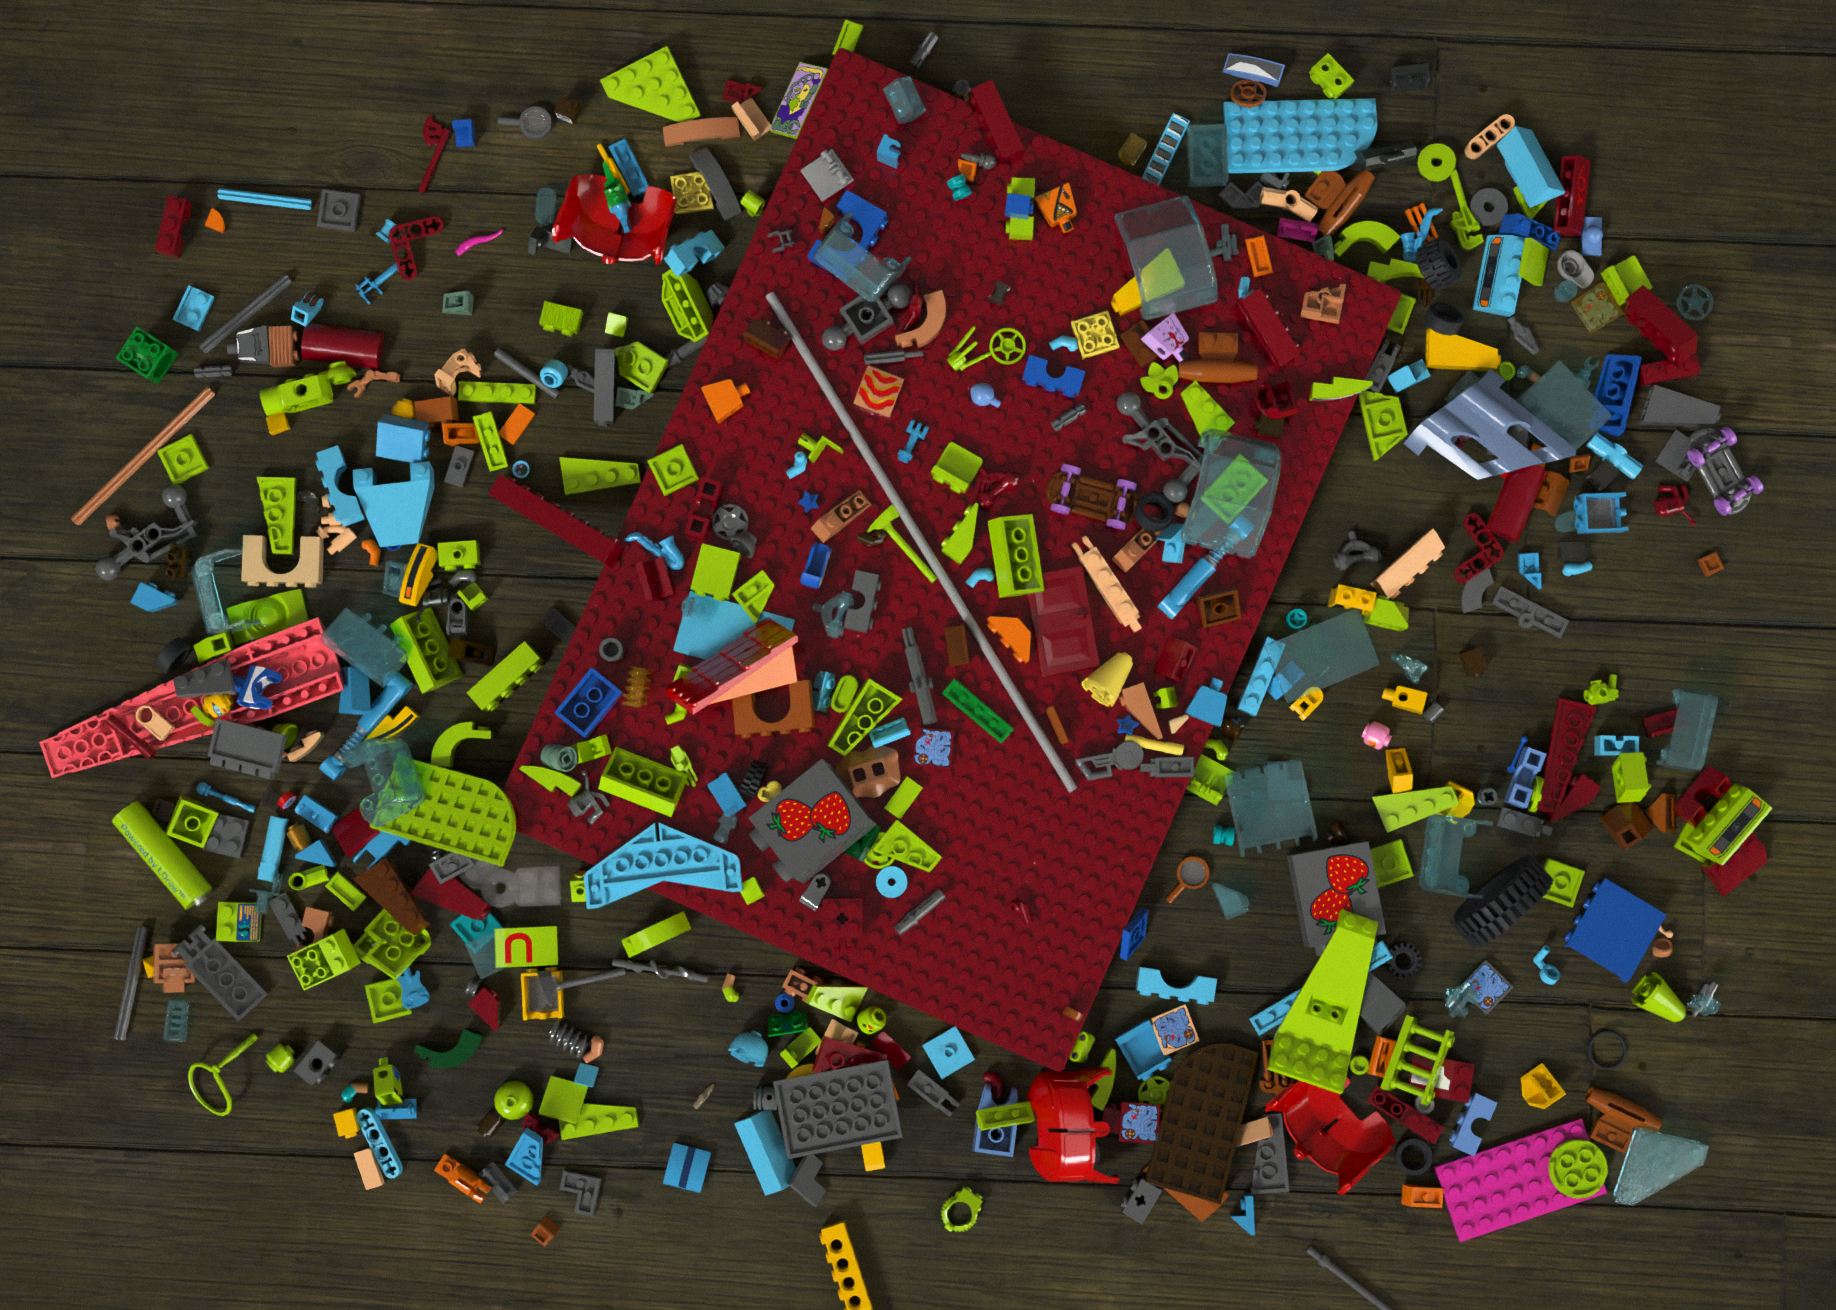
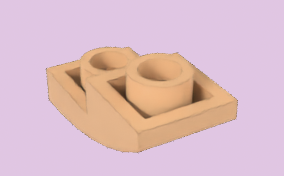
[287,730,325,762]

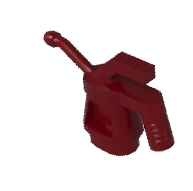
[1654,485,1695,527]

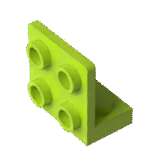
[1600,256,1652,306]

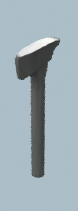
[537,967,625,1007]

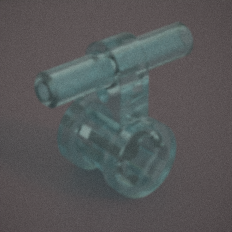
[1391,653,1429,684]

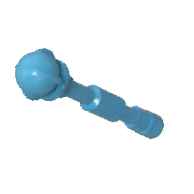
[196,782,257,813]

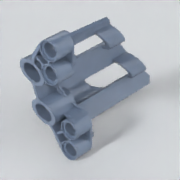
[1404,368,1576,480]

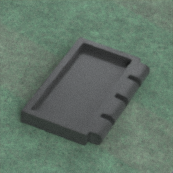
[208,718,287,780]

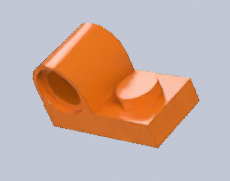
[1401,1184,1444,1208]

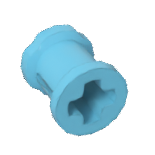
[376,219,398,244]

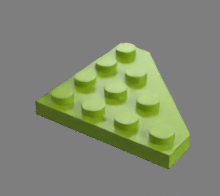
[600,46,702,123]

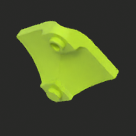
[353,909,431,981]

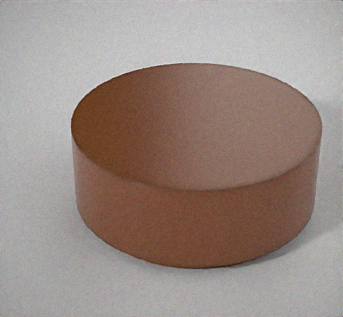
[1062,1006,1083,1022]

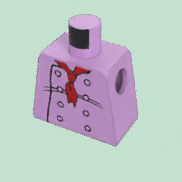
[1141,313,1189,362]

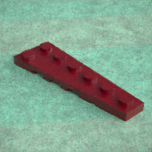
[1537,698,1596,814]

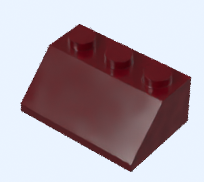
[1700,832,1768,897]

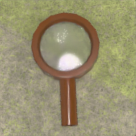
[1166,856,1210,904]

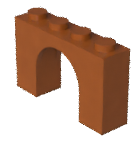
[732,680,816,738]

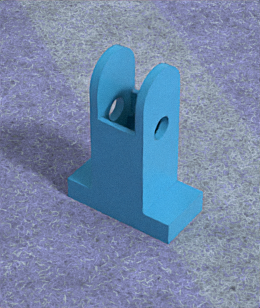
[353,831,413,871]

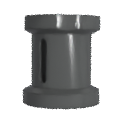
[1476,788,1498,805]

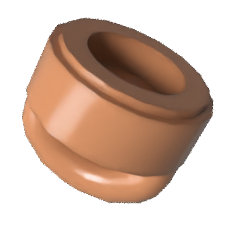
[1653,938,1673,958]

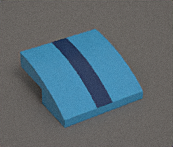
[663,1143,711,1193]

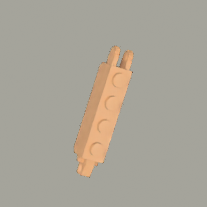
[1072,536,1142,633]

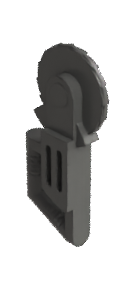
[1075,741,1144,781]

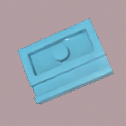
[173,285,215,332]

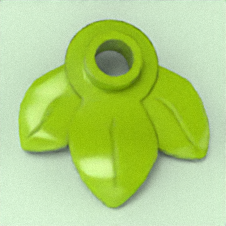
[1140,362,1178,399]

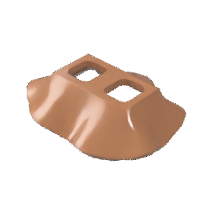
[835,745,901,798]

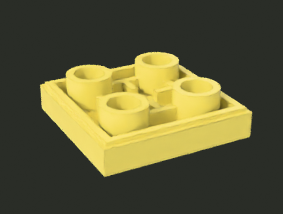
[670,172,714,215]
[1071,310,1120,360]

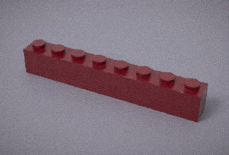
[488,475,624,568]

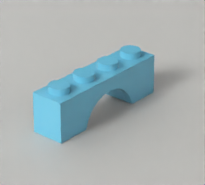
[315,445,365,527]
[1236,637,1285,716]
[1136,966,1217,1005]

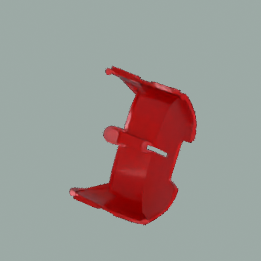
[552,174,677,265]
[1026,1067,1120,1184]
[1265,1076,1396,1195]

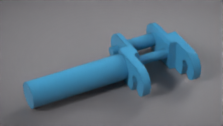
[355,263,398,305]

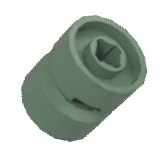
[541,743,577,772]

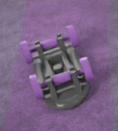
[1687,427,1764,516]

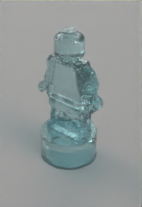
[712,806,737,844]

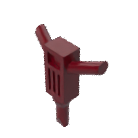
[901,284,924,332]

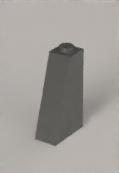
[594,349,615,427]
[1638,385,1721,427]

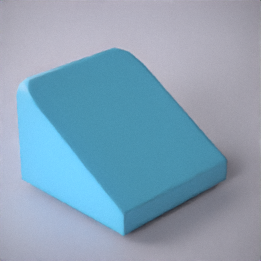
[574,1062,599,1087]

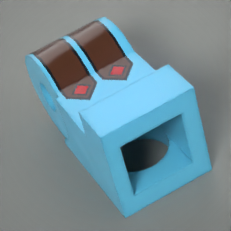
[291,292,324,327]

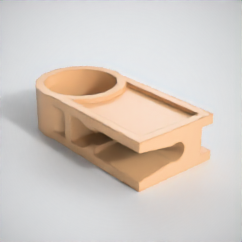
[136,706,175,741]

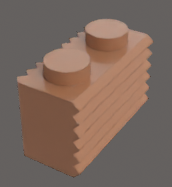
[269,326,299,367]

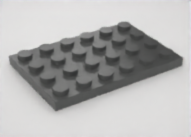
[773,1059,903,1159]

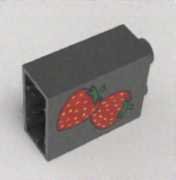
[749,759,877,884]
[1287,841,1386,956]

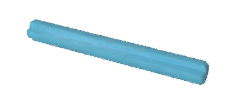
[218,188,312,210]

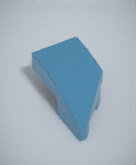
[1518,552,1542,589]

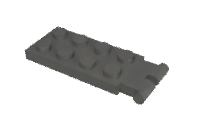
[171,925,268,1021]

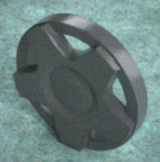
[712,504,749,541]

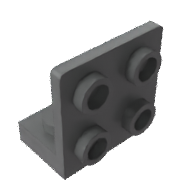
[429,848,475,884]

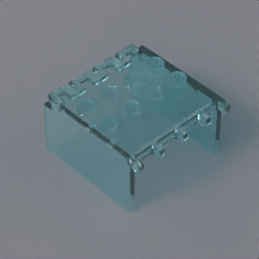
[1223,759,1318,857]

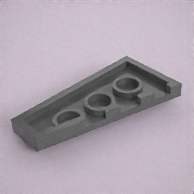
[1251,1113,1290,1194]

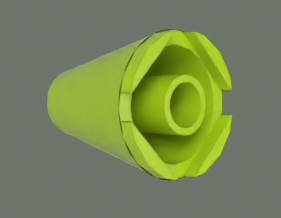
[1631,972,1686,1022]

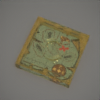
[1571,282,1624,334]

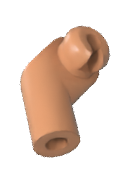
[582,1035,604,1064]

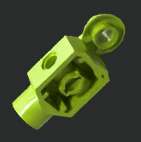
[260,361,356,416]

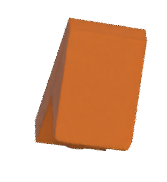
[442,423,480,446]

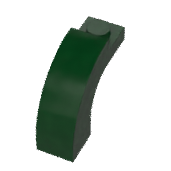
[413,1028,485,1069]

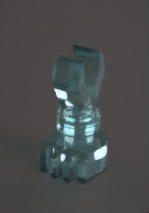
[1572,356,1599,390]

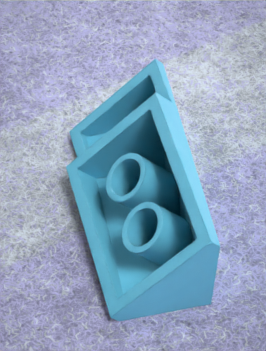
[1497,126,1565,207]
[734,1110,796,1196]

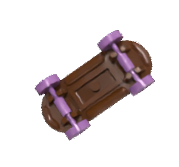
[1045,464,1139,530]

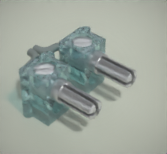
[1687,982,1721,1017]

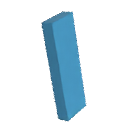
[608,138,649,198]

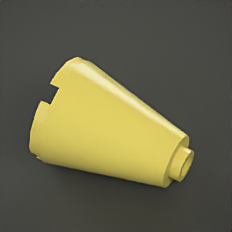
[1082,652,1133,707]

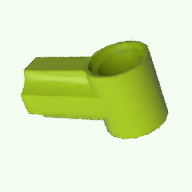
[741,190,766,217]
[288,865,330,890]

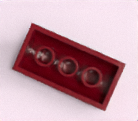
[301,322,385,370]
[1486,465,1547,543]

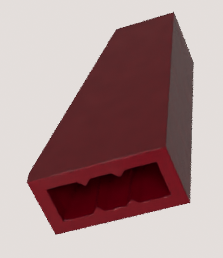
[410,868,492,921]

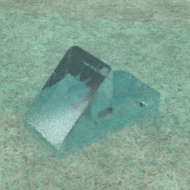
[383,560,407,598]

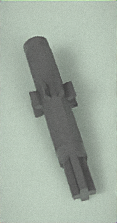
[902,627,937,725]

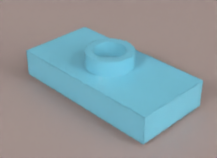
[868,717,911,748]

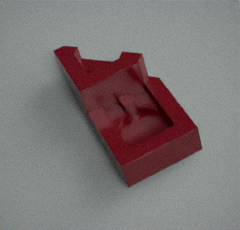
[722,80,762,104]

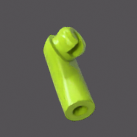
[664,703,687,725]
[1205,738,1228,760]

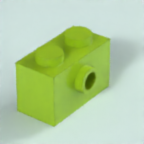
[438,540,481,571]

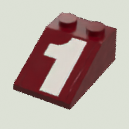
[1408,1053,1475,1103]

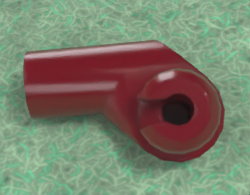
[983,1071,1003,1098]

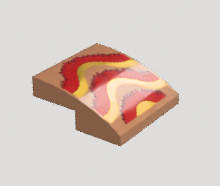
[854,365,904,417]

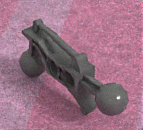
[1116,391,1206,503]
[96,484,198,581]

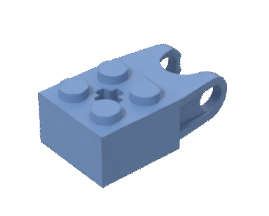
[972,1084,1018,1157]

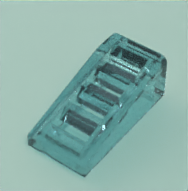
[163,1001,188,1042]

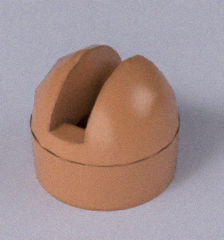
[1174,502,1190,519]
[106,515,121,530]

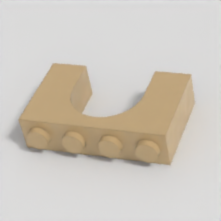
[241,535,324,588]

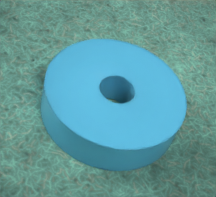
[876,866,907,898]

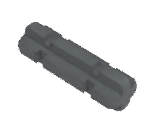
[194,365,233,378]
[1051,404,1087,431]

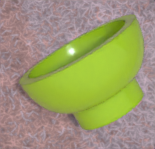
[272,723,298,750]

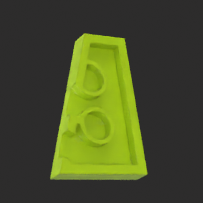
[805,984,868,1022]

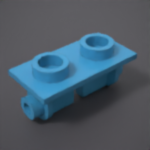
[375,1099,417,1120]

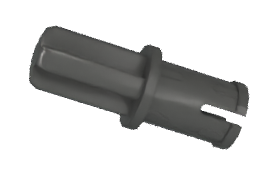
[909,31,938,69]

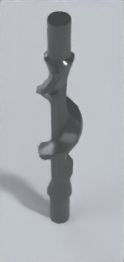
[612,958,709,983]

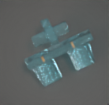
[1445,980,1481,1018]

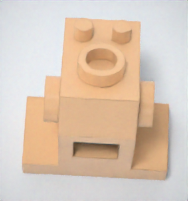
[434,348,481,397]

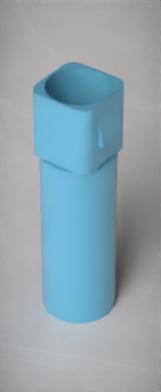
[257,816,289,882]

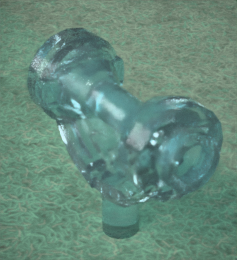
[812,591,855,639]

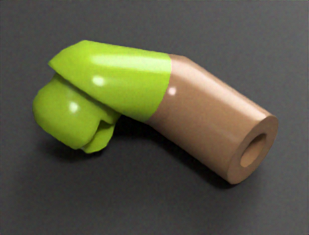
[722,973,739,1002]

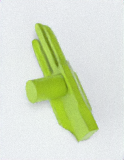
[671,745,698,787]

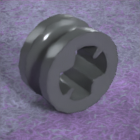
[465,978,481,997]

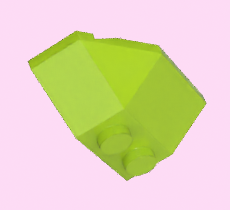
[662,269,713,342]

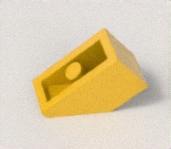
[1386,748,1413,793]

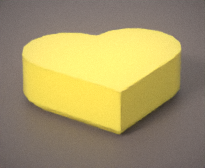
[758,781,782,802]

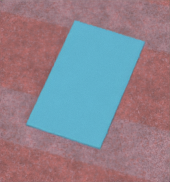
[673,591,795,660]

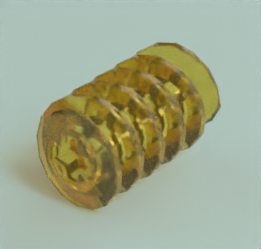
[622,666,653,708]

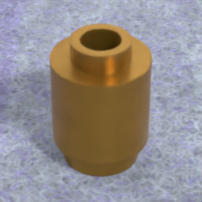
[286,823,312,852]

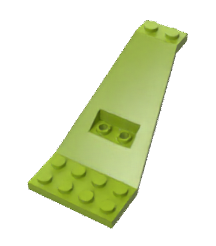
[1267,910,1378,1094]

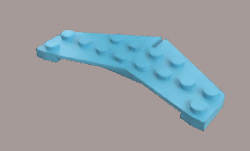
[584,823,743,909]

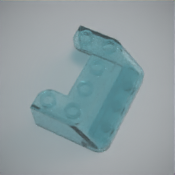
[341,738,425,828]

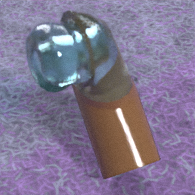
[1517,365,1543,386]

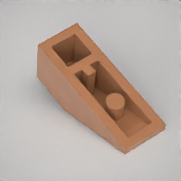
[1118,682,1163,740]

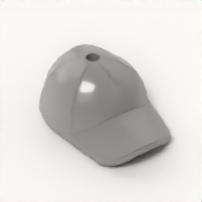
[1557,250,1594,288]

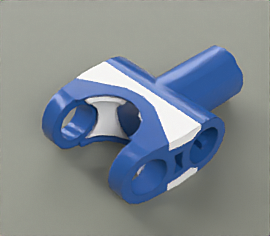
[233,666,283,709]

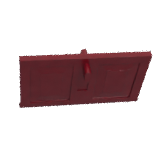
[1027,566,1101,677]

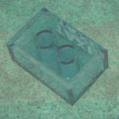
[1186,124,1229,187]

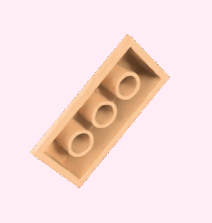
[1370,529,1445,600]

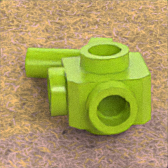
[1584,674,1618,705]

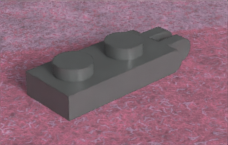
[269,892,308,945]

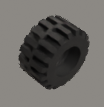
[1416,237,1462,291]

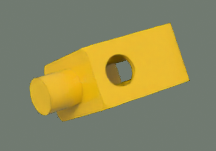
[1382,685,1428,715]

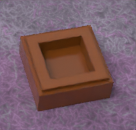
[1697,551,1724,577]

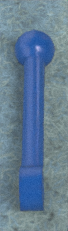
[1507,735,1528,773]

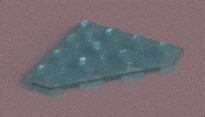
[1612,1127,1709,1206]

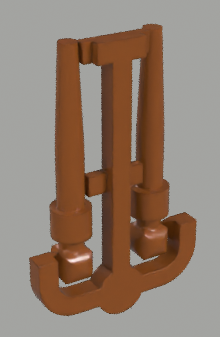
[1259,1040,1294,1095]

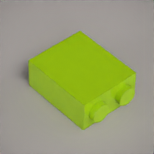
[690,543,741,602]

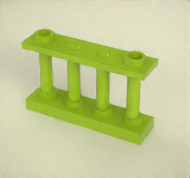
[1380,1015,1455,1106]

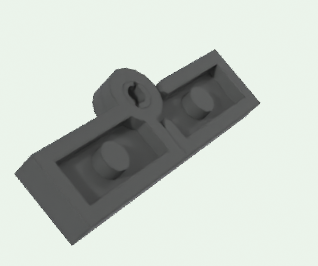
[1491,586,1569,638]

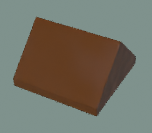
[1196,588,1241,628]

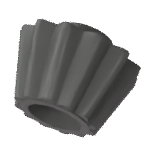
[706,282,729,308]

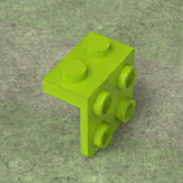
[931,442,983,494]

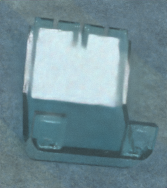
[1114,195,1218,320]
[1181,428,1282,559]

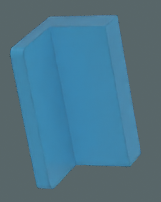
[708,772,748,817]

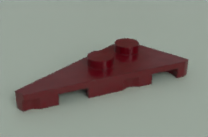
[812,1036,887,1074]

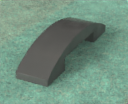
[689,147,742,221]

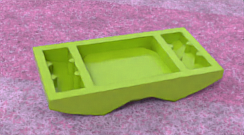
[226,589,309,646]

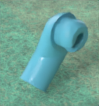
[1238,277,1250,298]
[1048,335,1078,351]
[786,451,807,479]
[1562,561,1592,576]
[966,568,995,588]

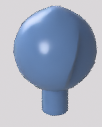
[971,382,1001,408]

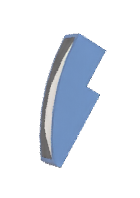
[1223,53,1285,87]

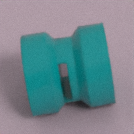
[947,174,972,201]
[1285,609,1307,629]
[1213,825,1235,846]

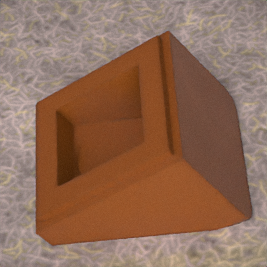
[819,207,835,234]
[530,1217,560,1247]

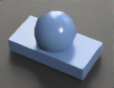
[1581,217,1603,256]

